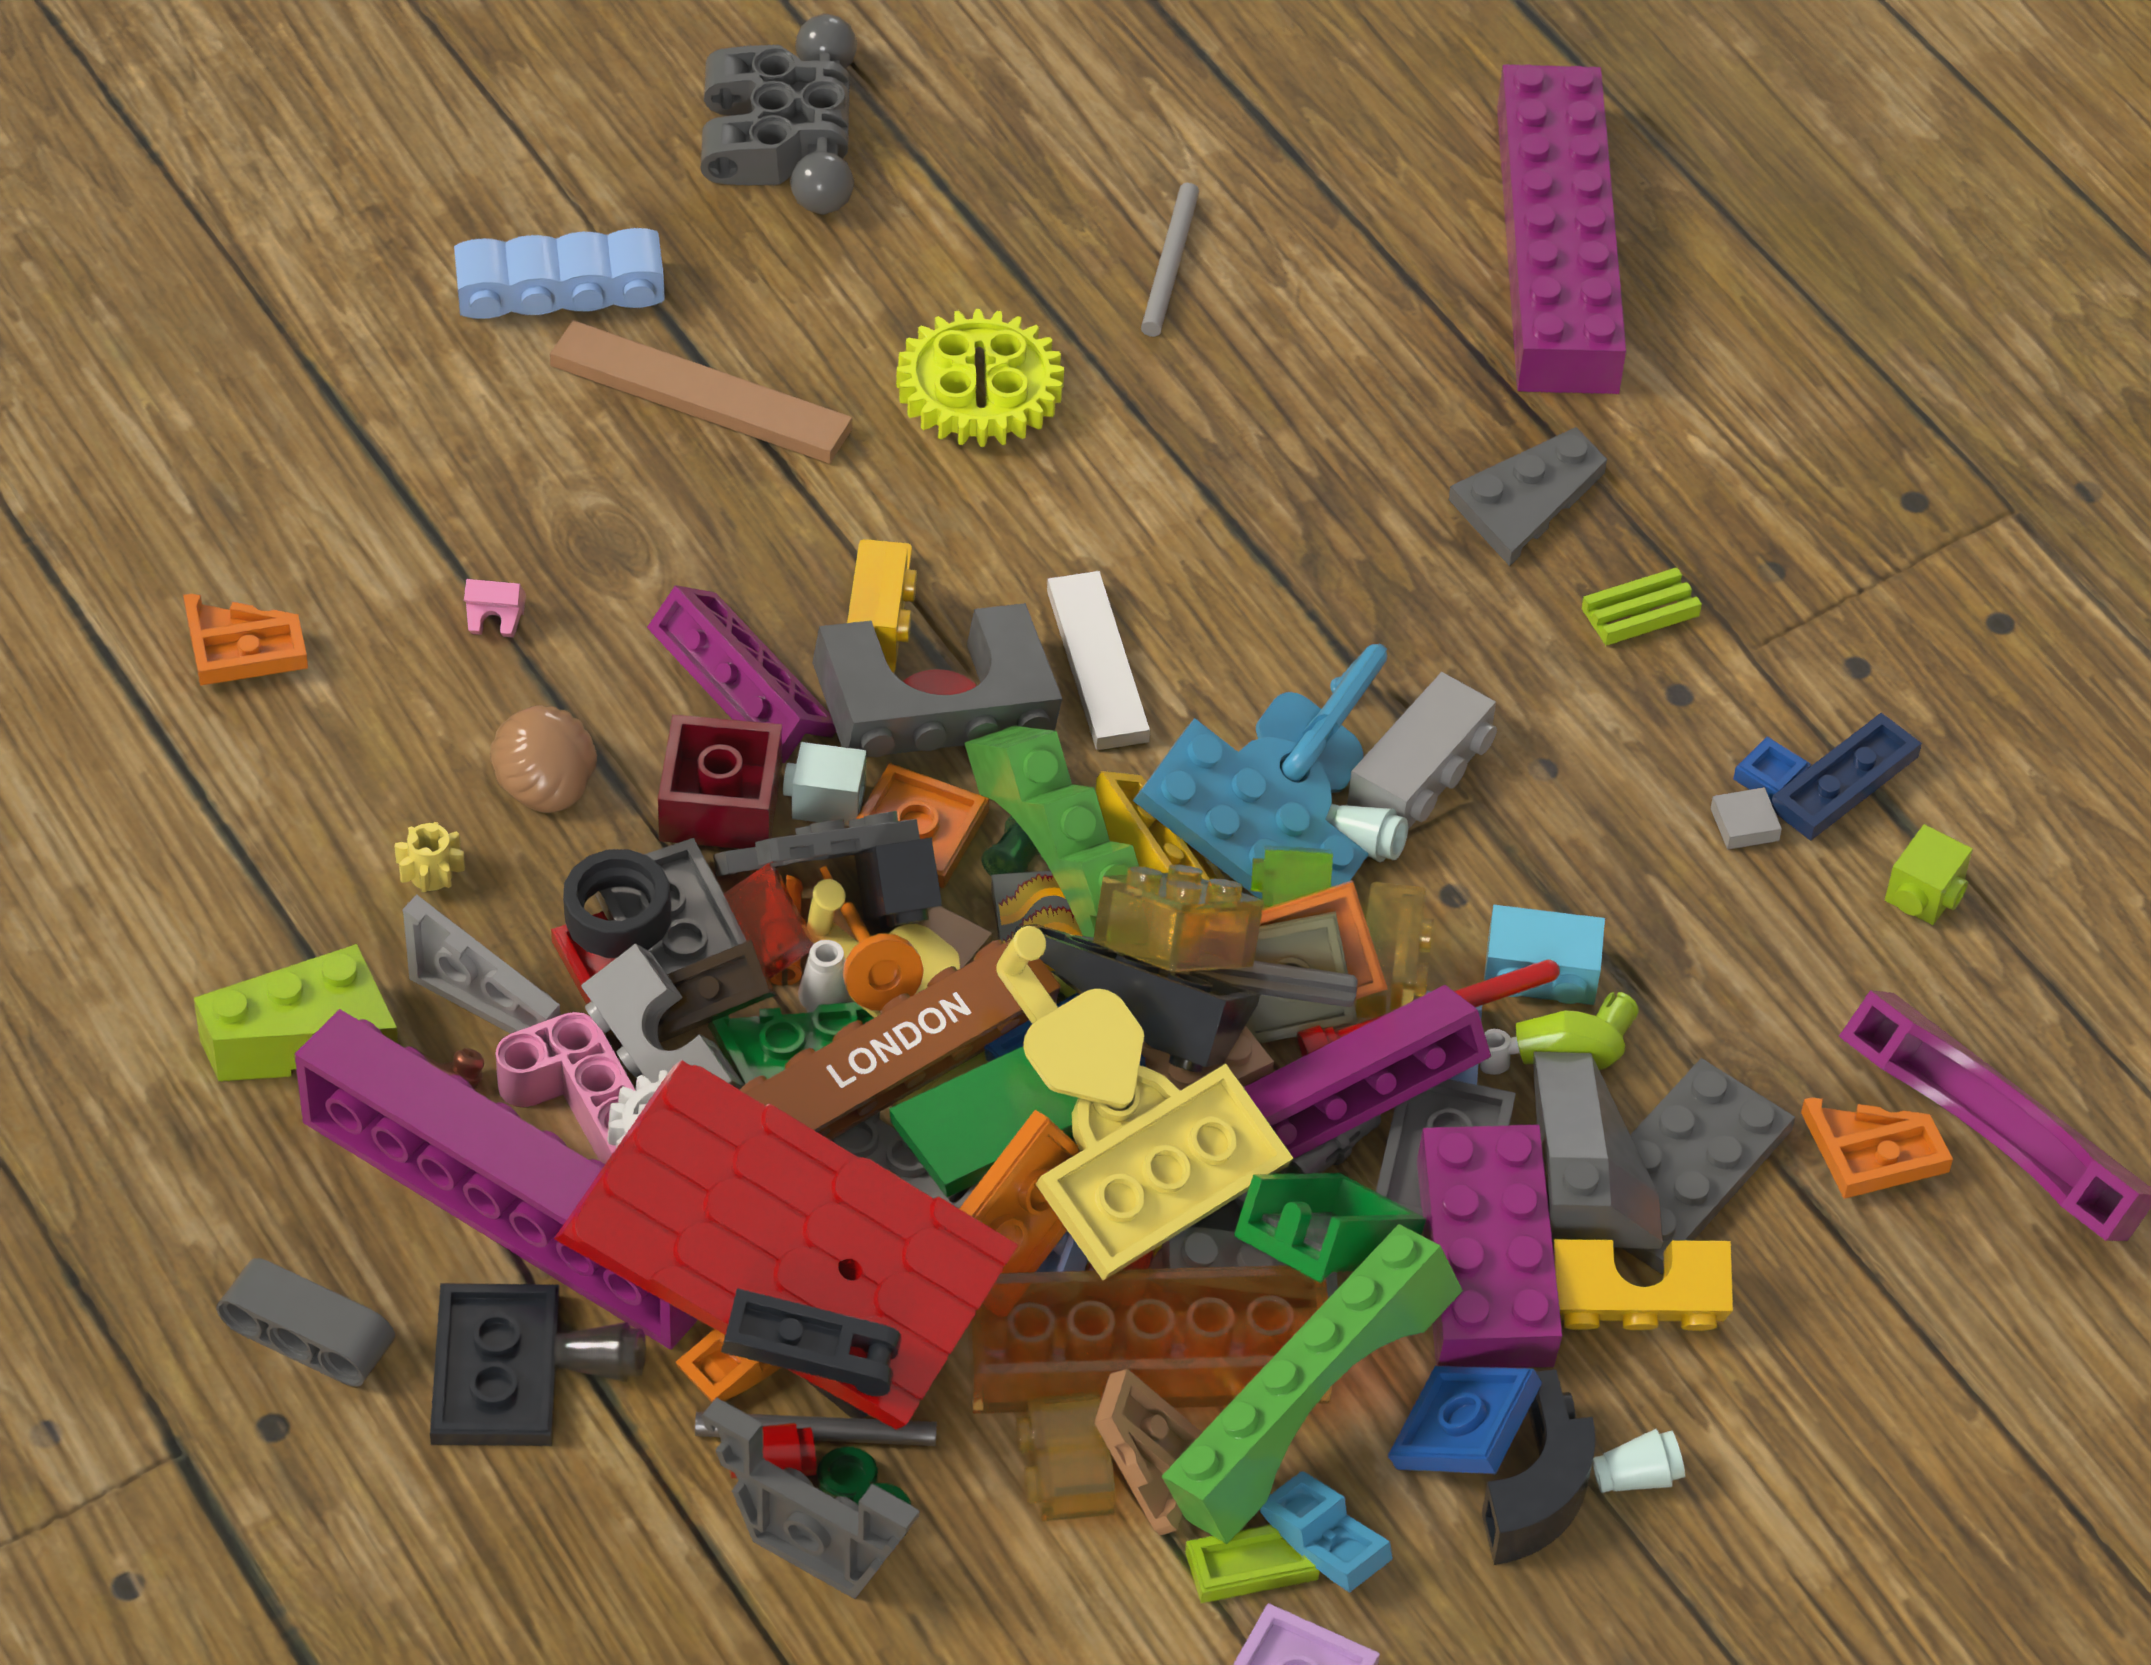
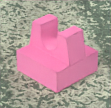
[464,579,526,638]

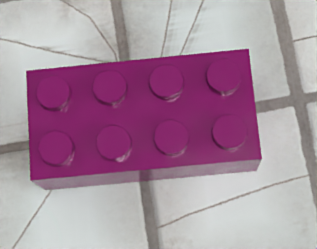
[1417,1125,1562,1368]

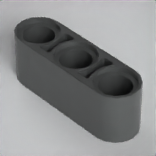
[216,1258,395,1386]

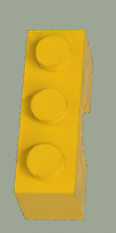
[1552,1239,1733,1331]

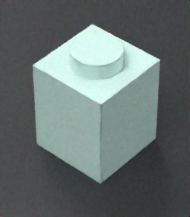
[783,742,866,826]

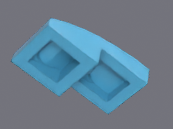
[1260,1471,1393,1593]

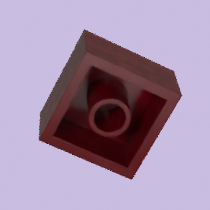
[658,714,782,849]

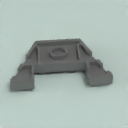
[713,811,920,877]
[702,1397,920,1599]

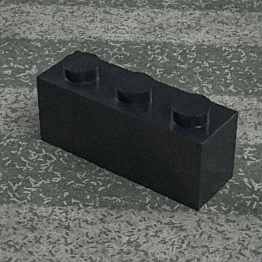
[854,838,942,929]

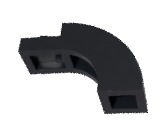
[1482,1369,1595,1565]

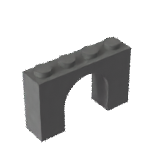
[812,603,1062,757]

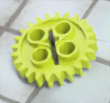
[896,309,1064,447]

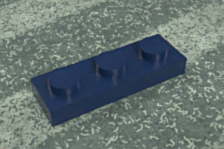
[1771,712,1922,841]

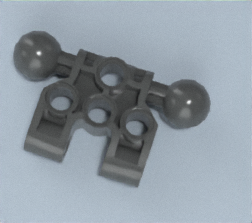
[700,13,858,215]

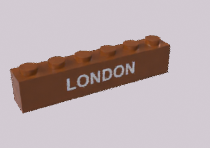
[740,939,1061,1140]

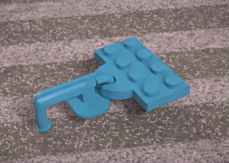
[1133,643,1387,907]

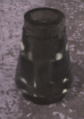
[554,1322,646,1382]

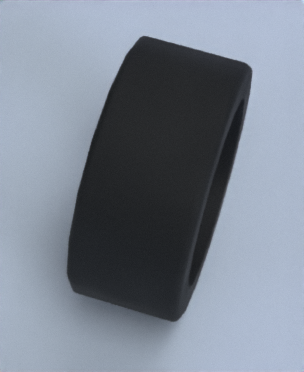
[563,849,672,958]

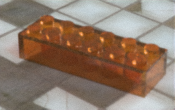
[968,1265,1332,1414]

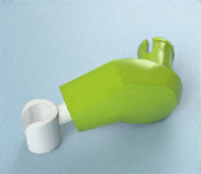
[1480,992,1639,1075]

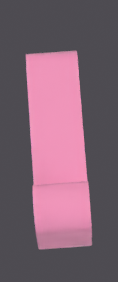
[495,1012,636,1164]

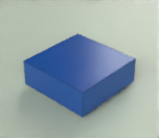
[1733,737,1811,803]

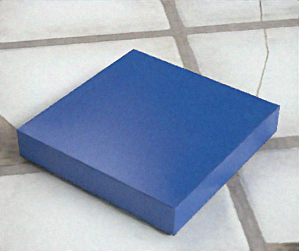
[1388,1366,1542,1474]

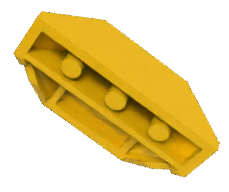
[1096,771,1247,940]

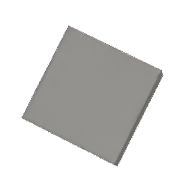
[1710,787,1782,850]

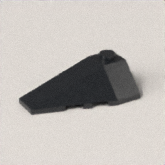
[1013,924,1261,1072]

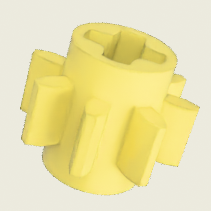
[394,822,465,892]

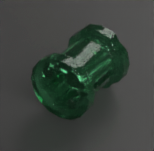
[981,815,1040,877]

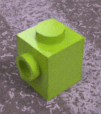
[1884,824,1973,925]

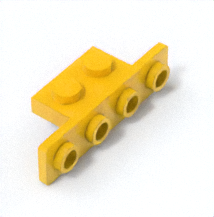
[847,539,917,674]

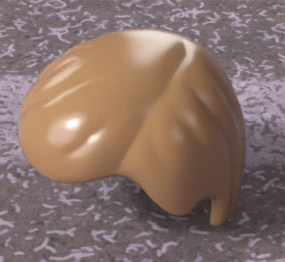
[490,705,597,813]

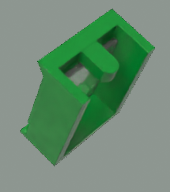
[1234,1173,1426,1283]

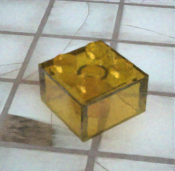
[1093,865,1264,972]

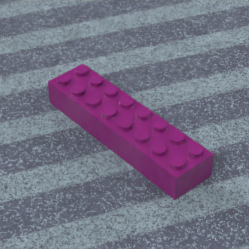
[1497,64,1626,394]
[295,1009,698,1350]

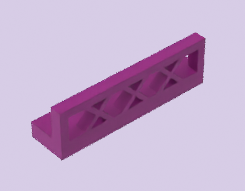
[647,585,836,763]

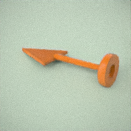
[819,865,924,1011]

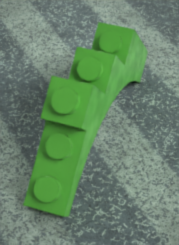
[964,726,1155,946]

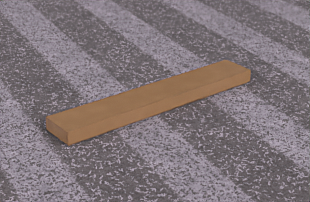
[550,320,852,464]

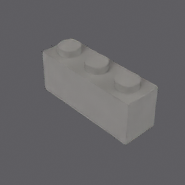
[1347,672,1497,829]

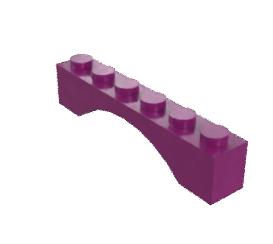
[1839,990,2151,1241]

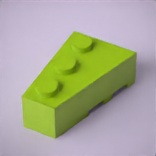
[194,944,399,1081]

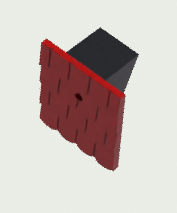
[554,1060,1018,1430]

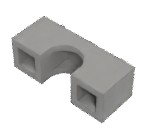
[581,944,744,1090]

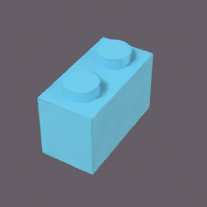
[1484,905,1605,1005]

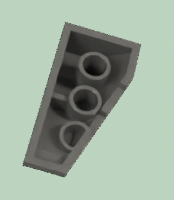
[1533,1052,1663,1249]

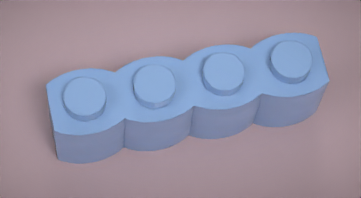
[454,228,664,319]

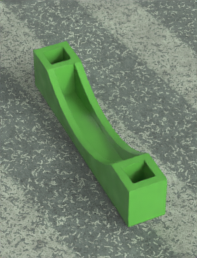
[1162,1224,1463,1544]

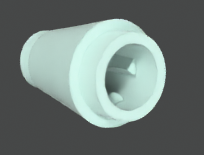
[1326,804,1408,862]
[1592,1429,1685,1493]

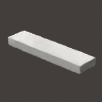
[1047,571,1150,751]

